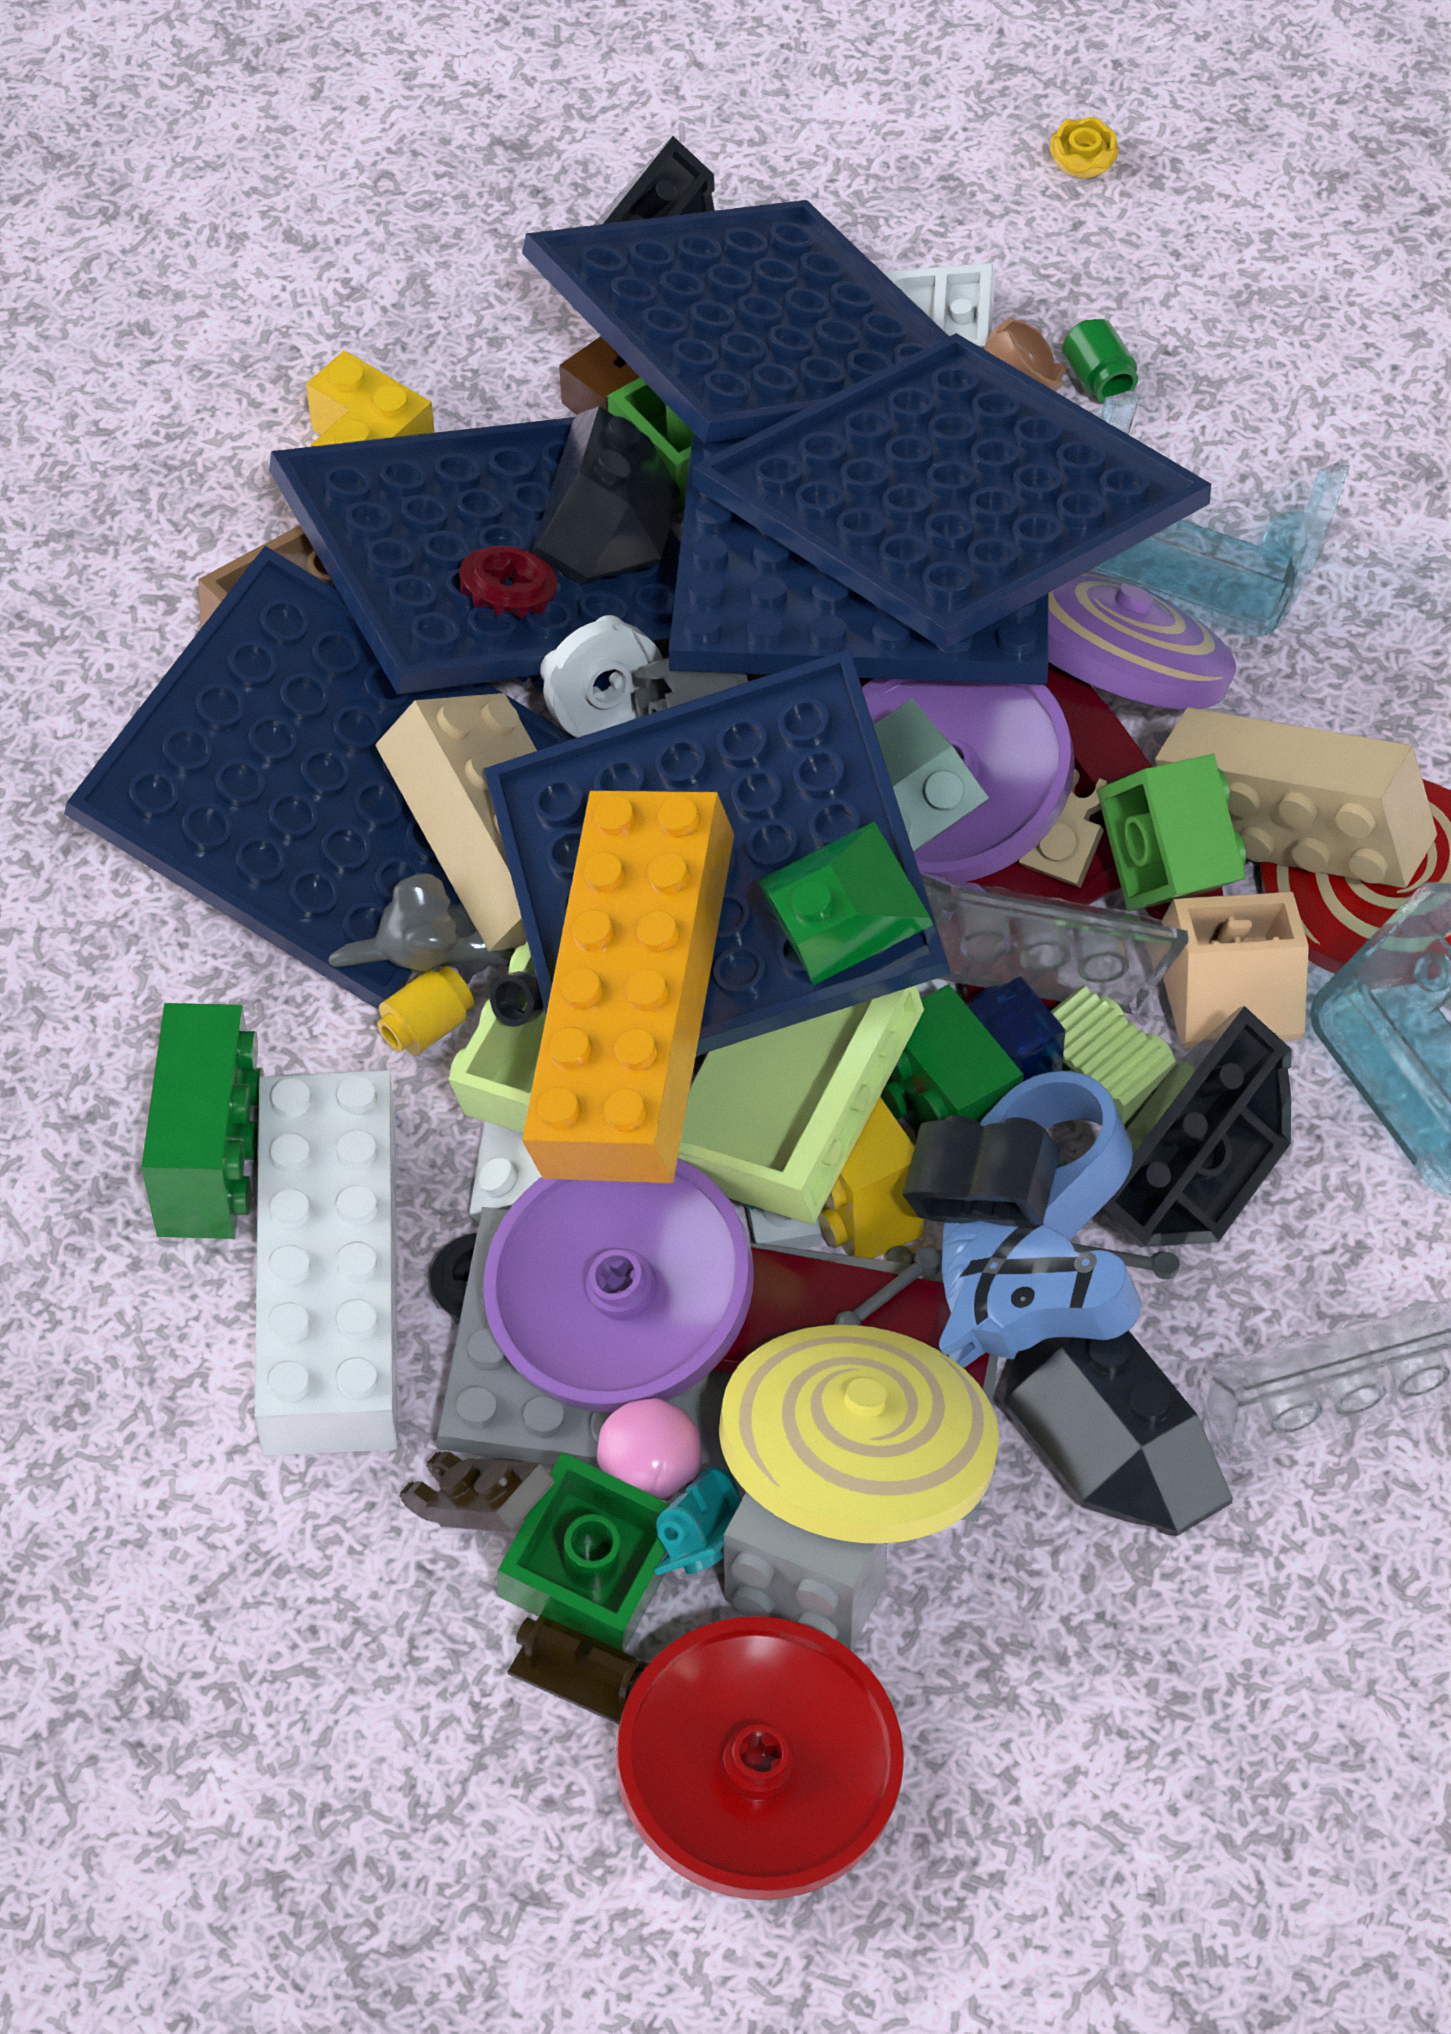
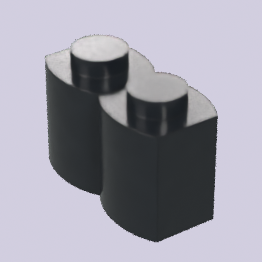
[902,1115,1060,1227]

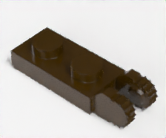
[399,1451,554,1533]

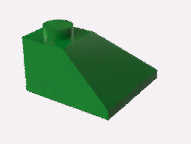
[757,821,933,986]

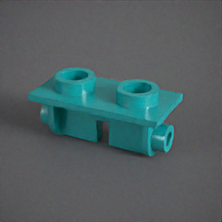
[654,1467,742,1576]

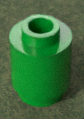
[1062,319,1138,404]

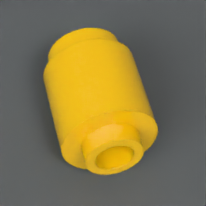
[377,966,475,1056]

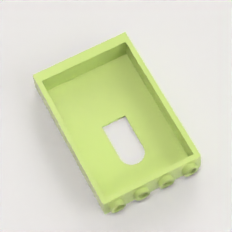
[448,942,924,1225]

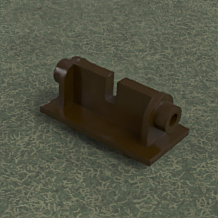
[508,1615,649,1725]

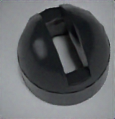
[490,971,545,1027]

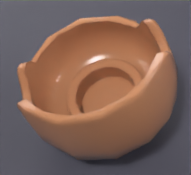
[984,317,1066,392]

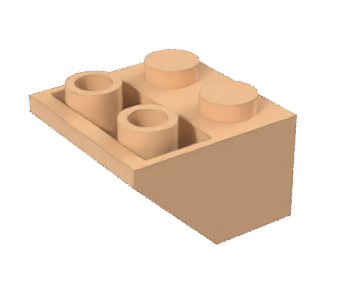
[1152,892,1309,1048]

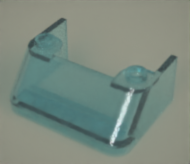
[1090,391,1350,637]
[1310,882,1451,1195]

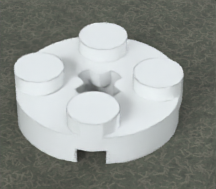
[540,615,663,737]

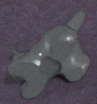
[328,873,515,984]

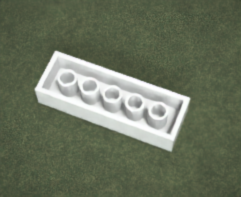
[255,1070,398,1456]

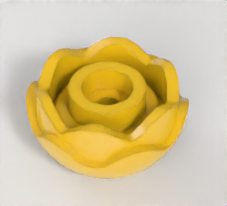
[1050,116,1120,179]

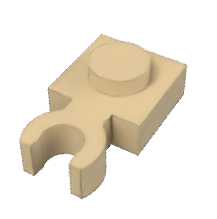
[1019,769,1108,888]

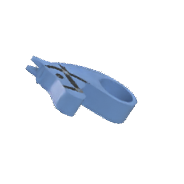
[939,1071,1142,1368]

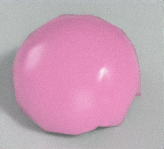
[597,1398,703,1501]

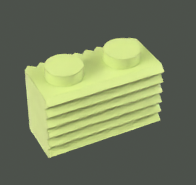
[1026,985,1176,1130]

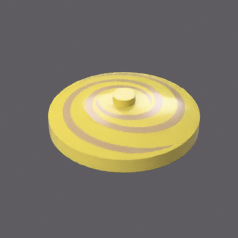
[719,1325,999,1544]

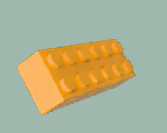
[522,791,734,1183]

